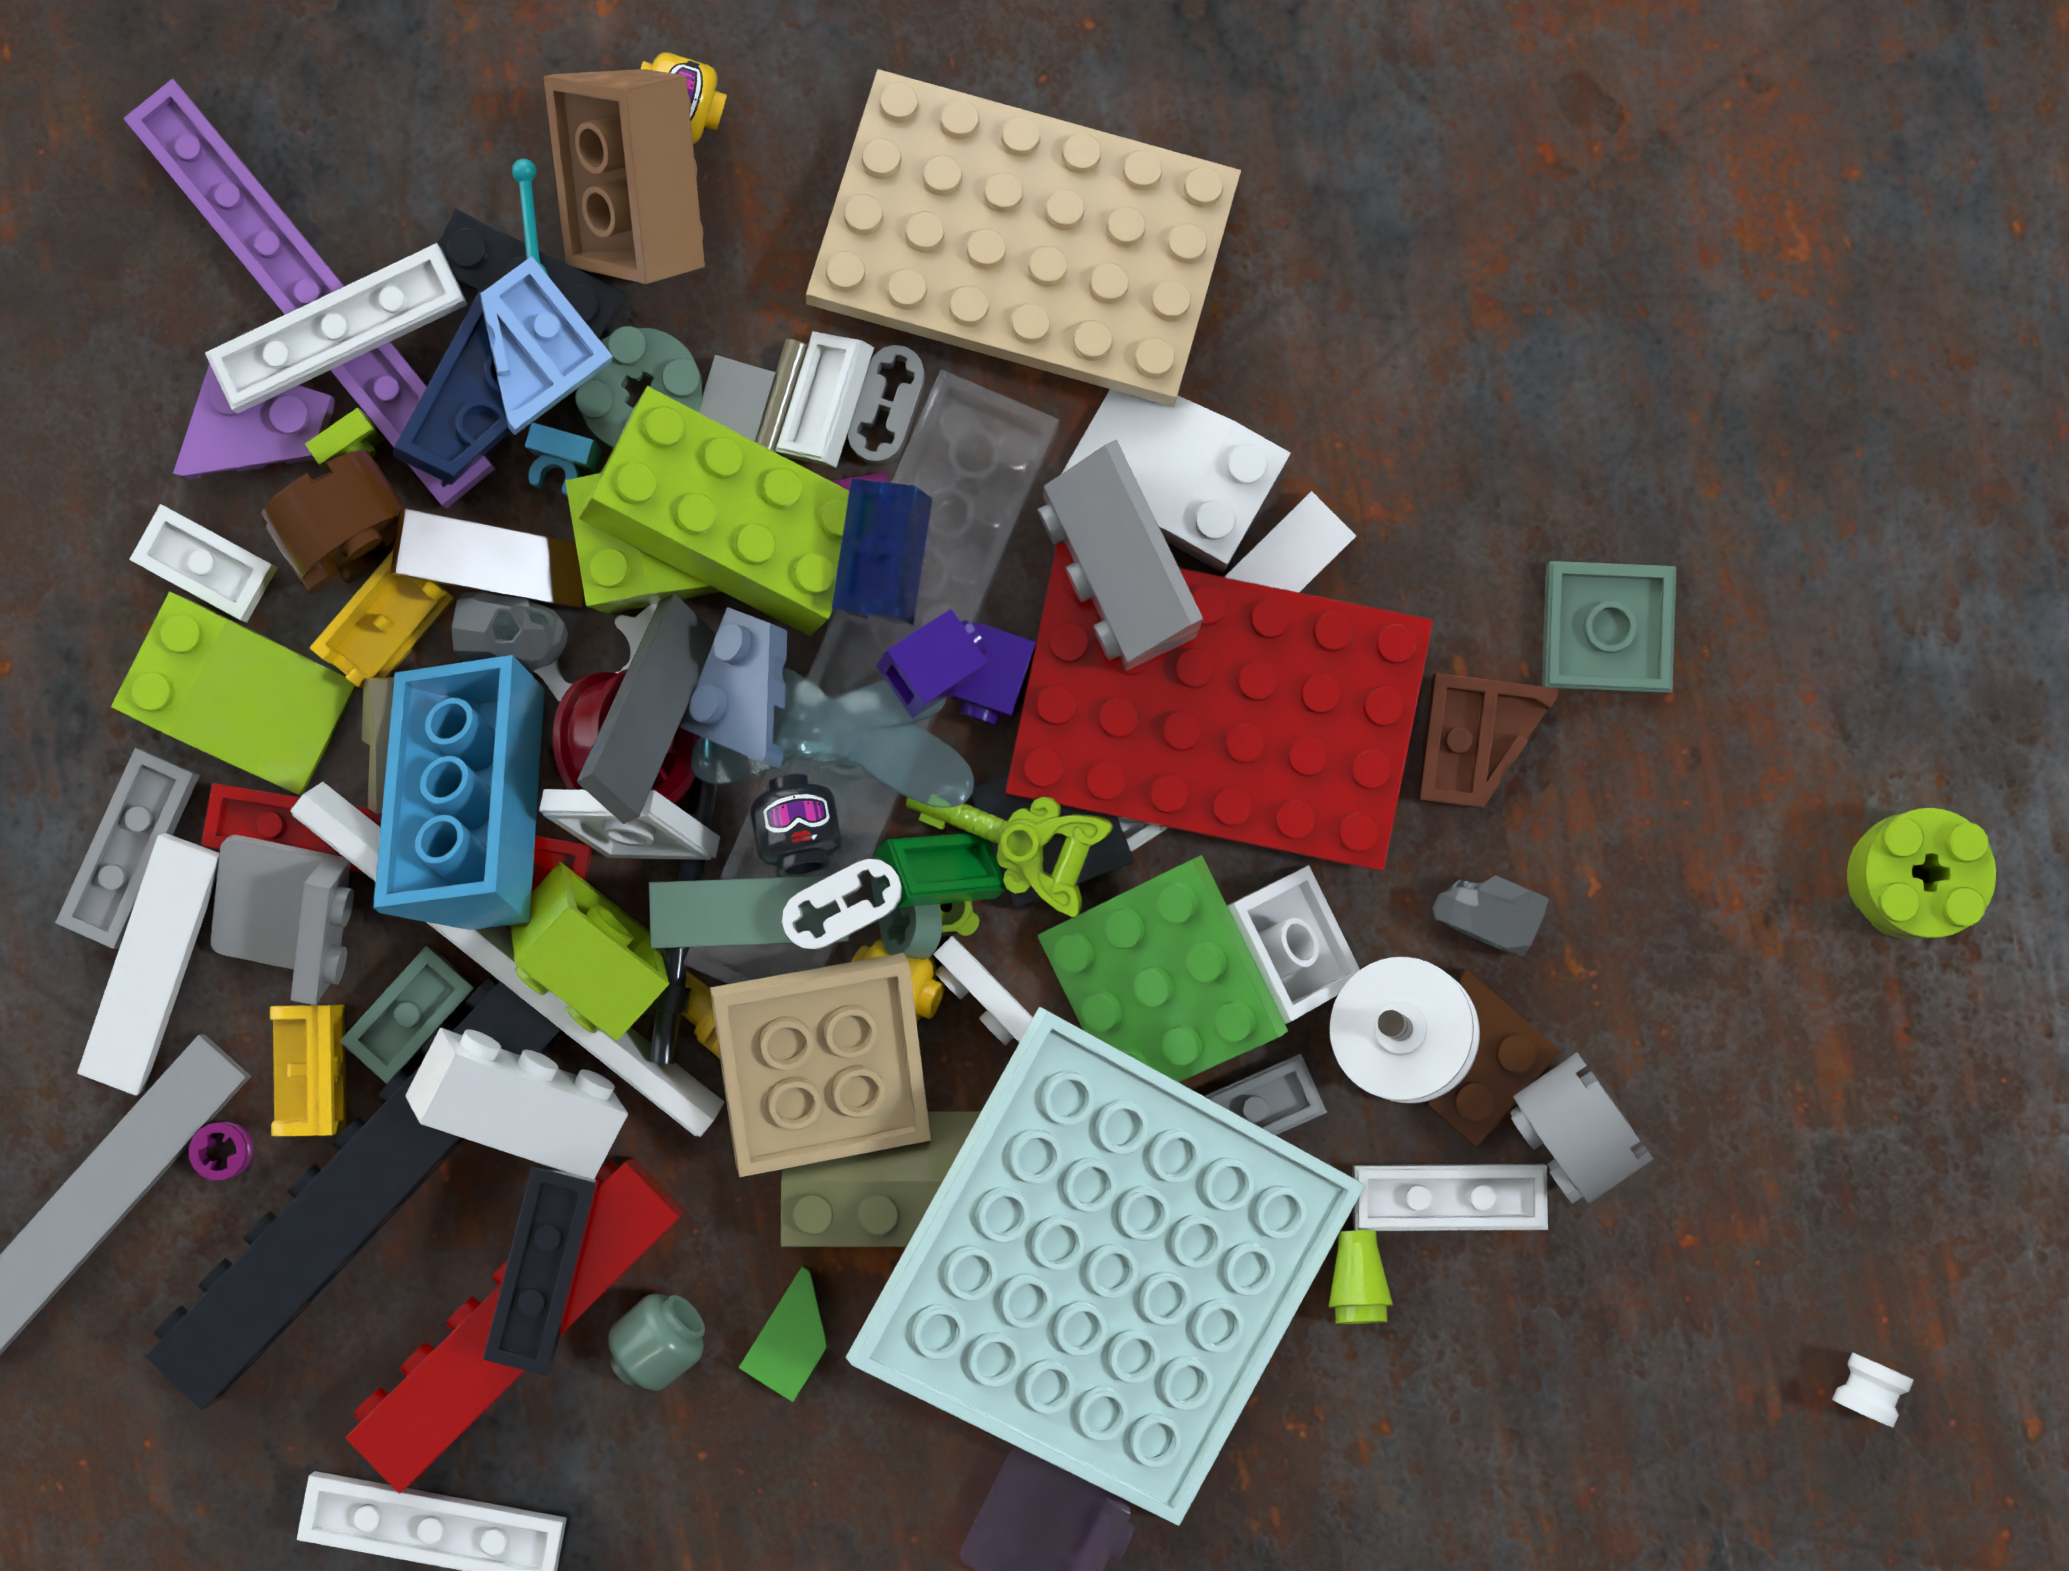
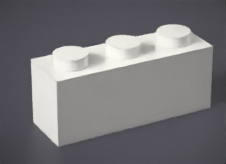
[405,1028,628,1179]

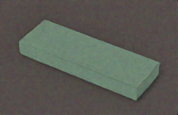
[649,876,850,948]

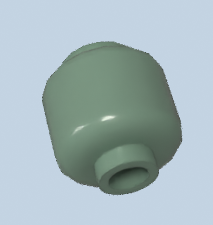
[608,1293,705,1391]

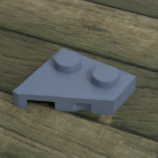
[680,607,787,769]

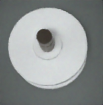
[1330,957,1480,1103]

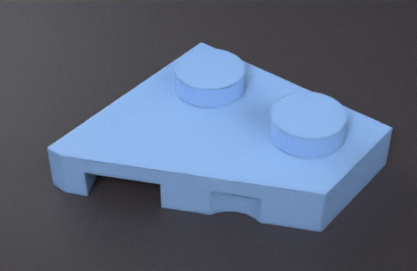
[481,256,613,435]

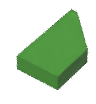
[739,1264,829,1402]

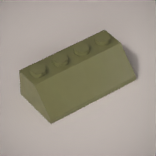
[781,1111,981,1247]

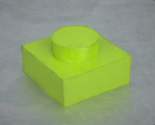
[305,408,386,472]

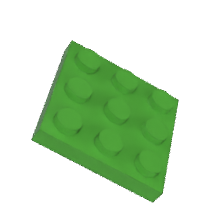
[1037,855,1288,1082]

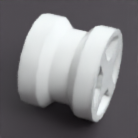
[1832,1352,1914,1428]

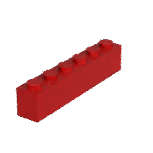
[345,1157,687,1494]

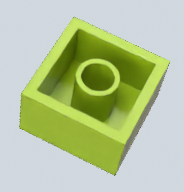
[510,862,669,1041]

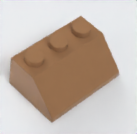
[544,69,705,284]

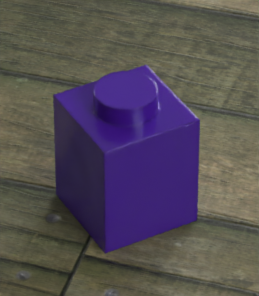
[876,608,989,719]
[950,622,1036,726]

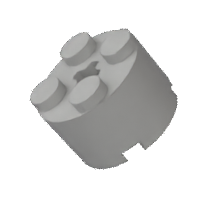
[1509,1052,1654,1204]

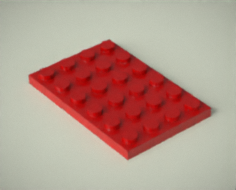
[1005,543,1433,872]

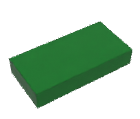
[875,833,1007,908]

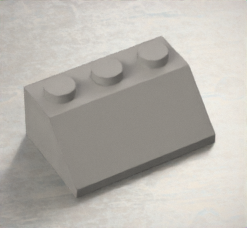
[1037,439,1203,671]

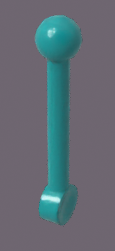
[511,158,548,276]

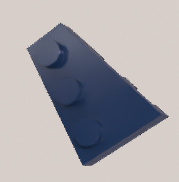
[393,290,511,485]

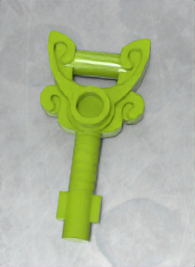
[906,783,1113,917]

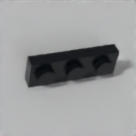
[437,208,627,341]
[483,1165,599,1376]

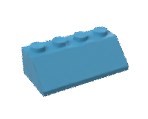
[373,655,545,930]

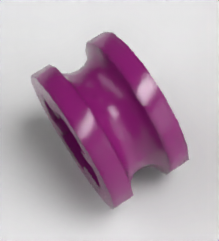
[189,1121,254,1181]

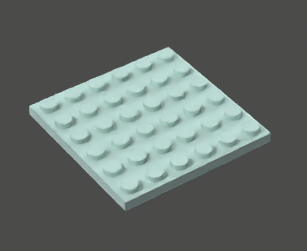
[846,1007,1365,1526]

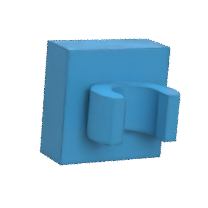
[525,422,602,497]

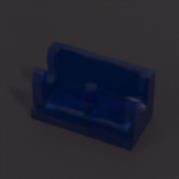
[832,478,933,626]

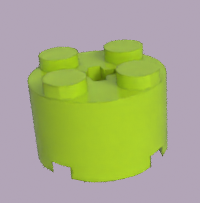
[1847,808,1996,940]

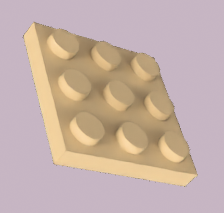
[710,953,931,1177]

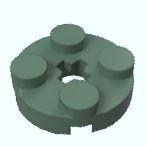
[576,326,704,449]

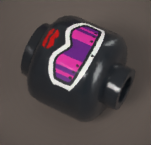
[750,774,842,875]

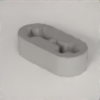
[848,345,925,466]

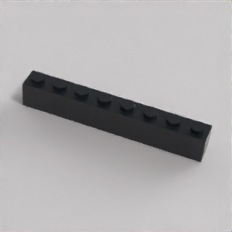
[145,976,565,1410]

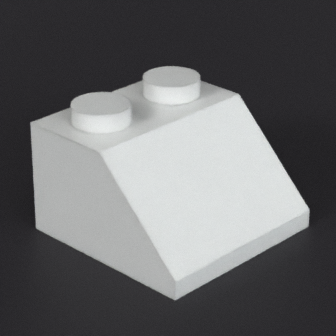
[1227,865,1360,1024]

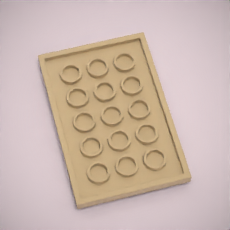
[806,69,1241,407]

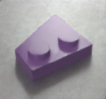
[173,363,337,480]

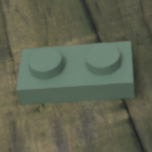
[340,945,478,1084]

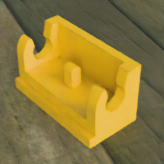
[310,551,455,689]
[270,1004,347,1136]

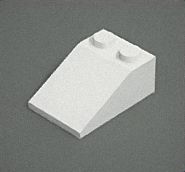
[1062,389,1291,574]

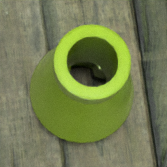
[1328,1230,1393,1324]

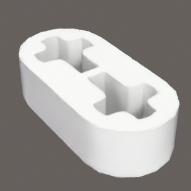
[782,859,902,950]

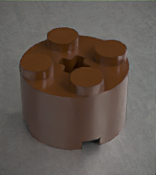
[260,450,407,594]

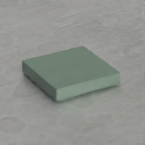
[1542,561,1676,694]

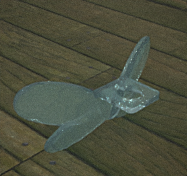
[691,667,974,808]

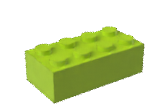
[579,386,880,636]

